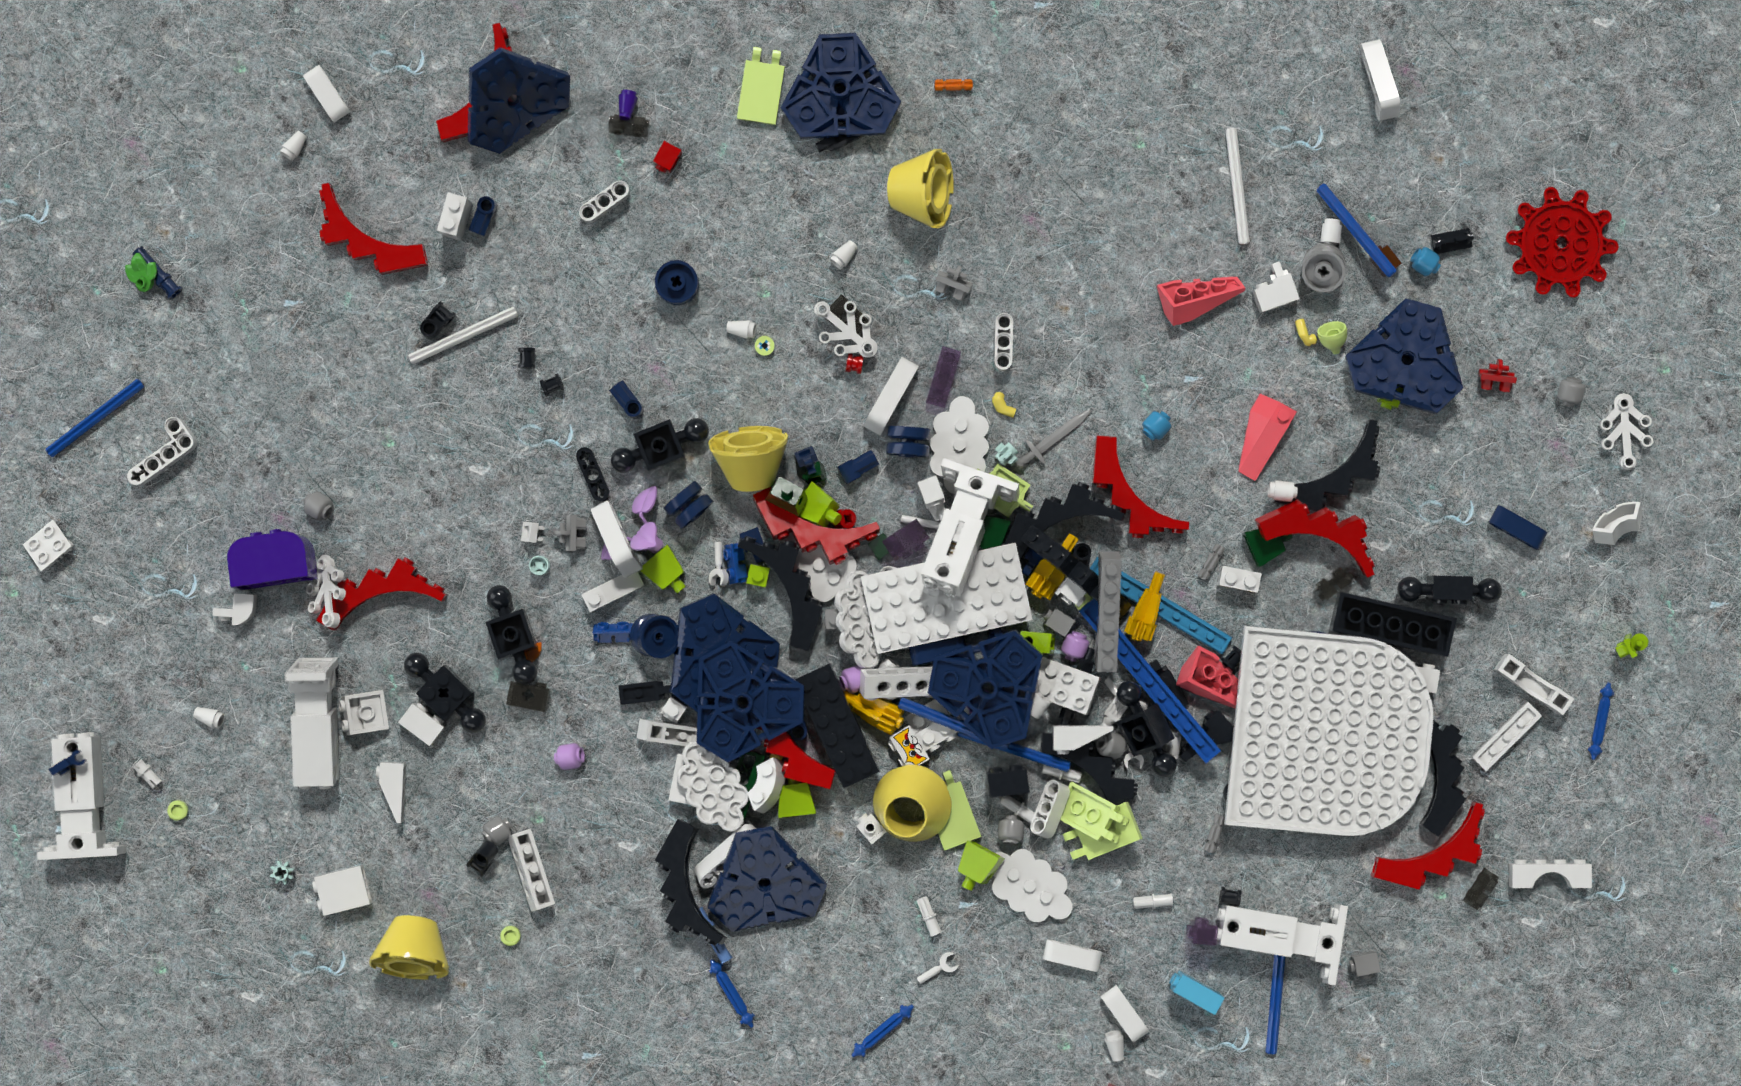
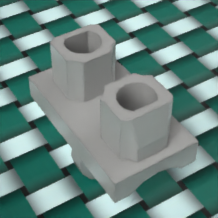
[936,265,972,301]
[554,515,586,551]

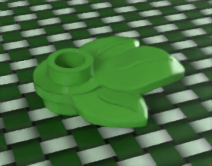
[125,253,157,292]

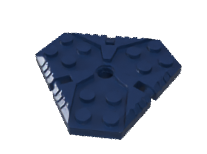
[781,33,901,139]
[467,47,571,154]
[1345,298,1463,414]
[670,593,780,712]
[927,630,1043,749]
[697,641,804,763]
[707,826,827,932]

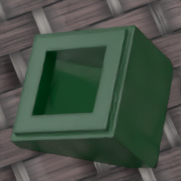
[803,461,827,484]
[868,533,895,560]

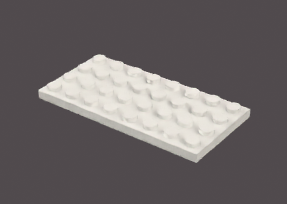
[861,543,1033,654]

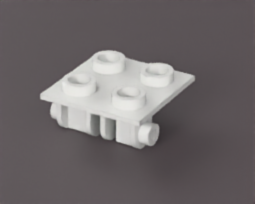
[23,520,74,572]

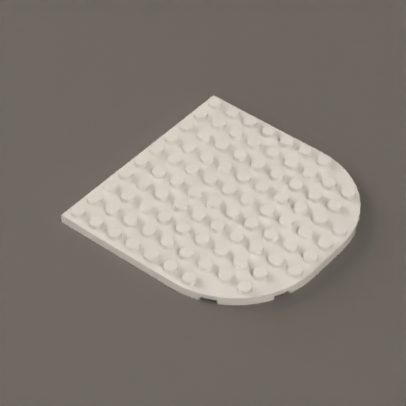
[1224,626,1433,836]

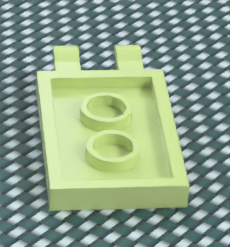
[737,47,785,125]
[938,770,981,851]
[1060,781,1130,844]
[1063,802,1143,860]

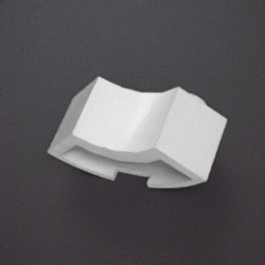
[1593,502,1643,545]
[747,758,785,814]

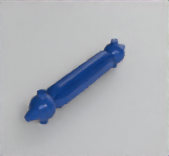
[1588,682,1614,760]
[709,959,755,1028]
[852,1005,914,1057]

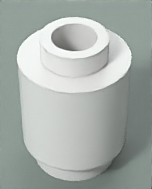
[1320,218,1342,246]
[1268,480,1298,502]

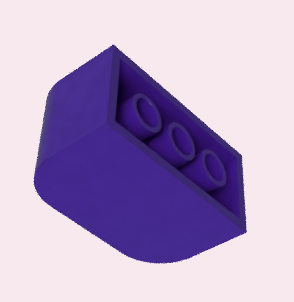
[227,529,318,591]

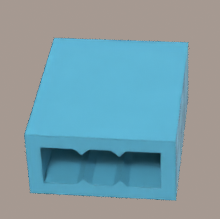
[1169,970,1224,1015]

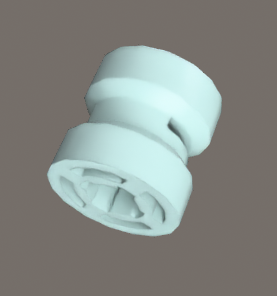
[529,556,550,576]

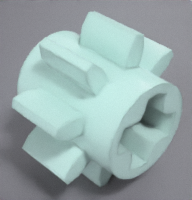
[995,442,1019,466]
[270,860,295,885]

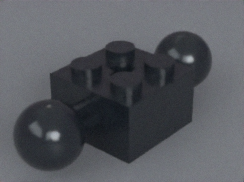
[611,418,709,473]
[1397,575,1502,604]
[485,585,538,685]
[404,652,486,733]
[1116,681,1177,777]

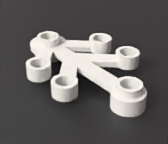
[814,301,877,357]
[1599,393,1653,470]
[306,555,346,628]

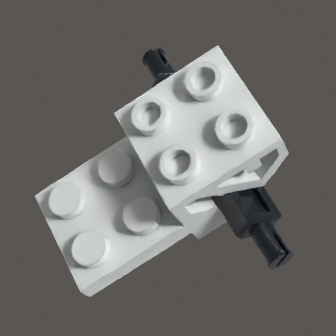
[1036,647,1101,726]

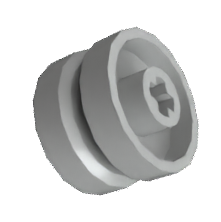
[1302,243,1345,292]

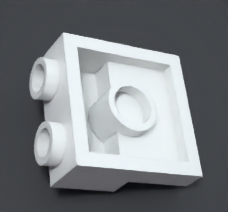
[338,690,389,735]
[905,699,958,752]

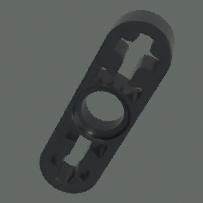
[576,447,610,502]

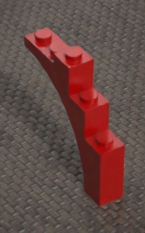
[436,23,513,143]
[319,183,428,275]
[1092,435,1189,538]
[753,487,880,565]
[1255,499,1375,578]
[316,557,448,631]
[756,726,836,789]
[1371,801,1485,890]

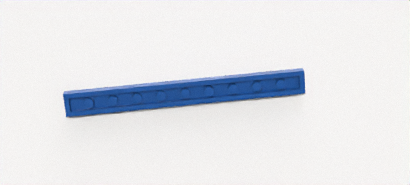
[1079,599,1221,763]

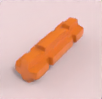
[934,79,973,91]

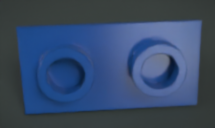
[723,543,748,584]
[593,622,633,643]

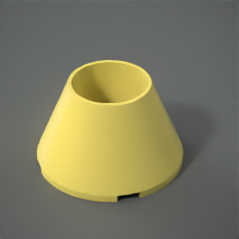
[887,149,954,229]
[709,426,788,492]
[873,765,952,842]
[369,915,449,980]

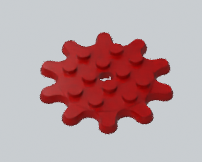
[1506,187,1619,297]

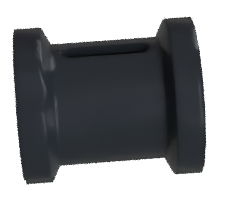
[518,348,536,369]
[540,373,565,397]
[1221,645,1241,672]
[1219,887,1242,907]

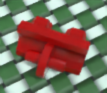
[1478,359,1517,392]

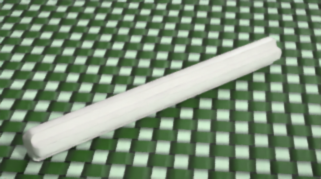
[1226,128,1250,245]
[408,307,518,364]

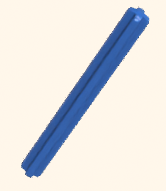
[1317,184,1397,278]
[45,379,144,457]
[898,697,1010,750]
[957,732,1071,772]
[1266,955,1286,1055]

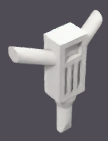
[1097,676,1149,739]

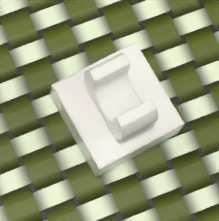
[521,522,544,543]

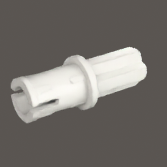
[1042,765,1082,783]
[1000,796,1035,824]
[1133,893,1173,909]
[917,896,942,937]

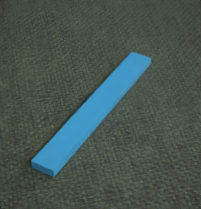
[1090,557,1232,654]

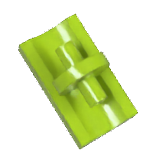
[1615,633,1649,658]

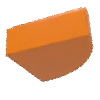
[524,642,542,662]

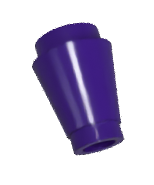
[618,89,638,120]

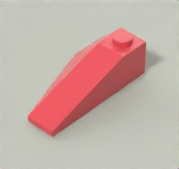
[1157,277,1245,326]
[1238,394,1296,481]
[1176,646,1238,709]

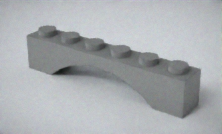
[1094,551,1122,672]

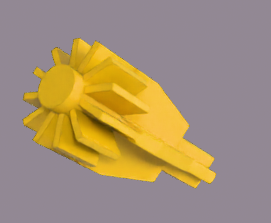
[1025,533,1079,600]
[1124,571,1165,642]
[844,691,904,735]

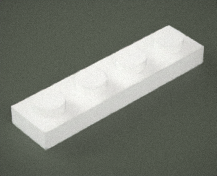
[1471,702,1542,771]

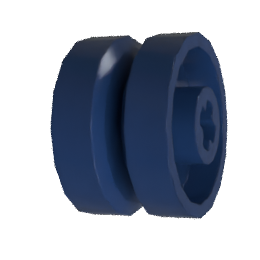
[655,260,699,306]
[886,426,931,458]
[663,481,714,530]
[630,613,678,659]

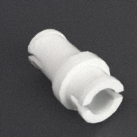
[132,759,162,789]

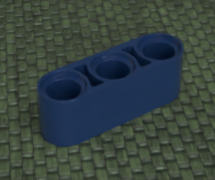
[1488,505,1548,550]
[908,635,966,666]

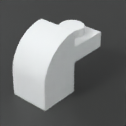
[212,594,257,625]

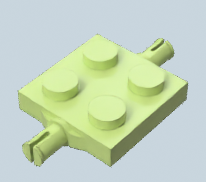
[977,463,1033,518]

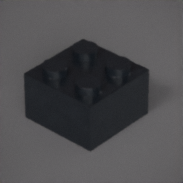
[986,764,1030,798]

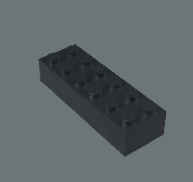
[1329,592,1457,657]
[795,663,881,789]

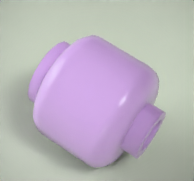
[1061,631,1089,662]
[839,665,862,694]
[554,743,585,770]

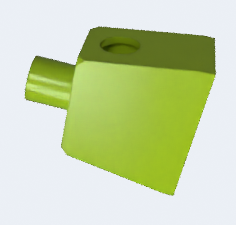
[799,481,842,527]
[640,545,686,594]
[1020,631,1056,654]
[778,778,816,818]
[958,841,1005,891]

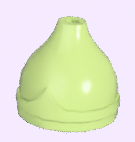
[1317,321,1347,354]

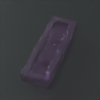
[926,346,961,409]

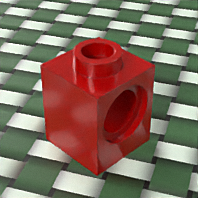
[653,141,682,173]

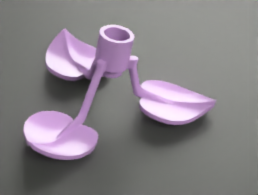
[601,486,663,560]

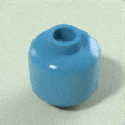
[1410,247,1441,276]
[1142,411,1172,441]

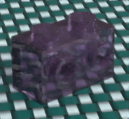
[882,519,929,561]
[1186,917,1218,946]

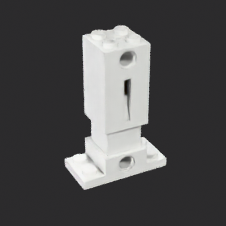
[921,459,1020,597]
[285,657,339,789]
[37,732,126,860]
[1214,904,1348,985]

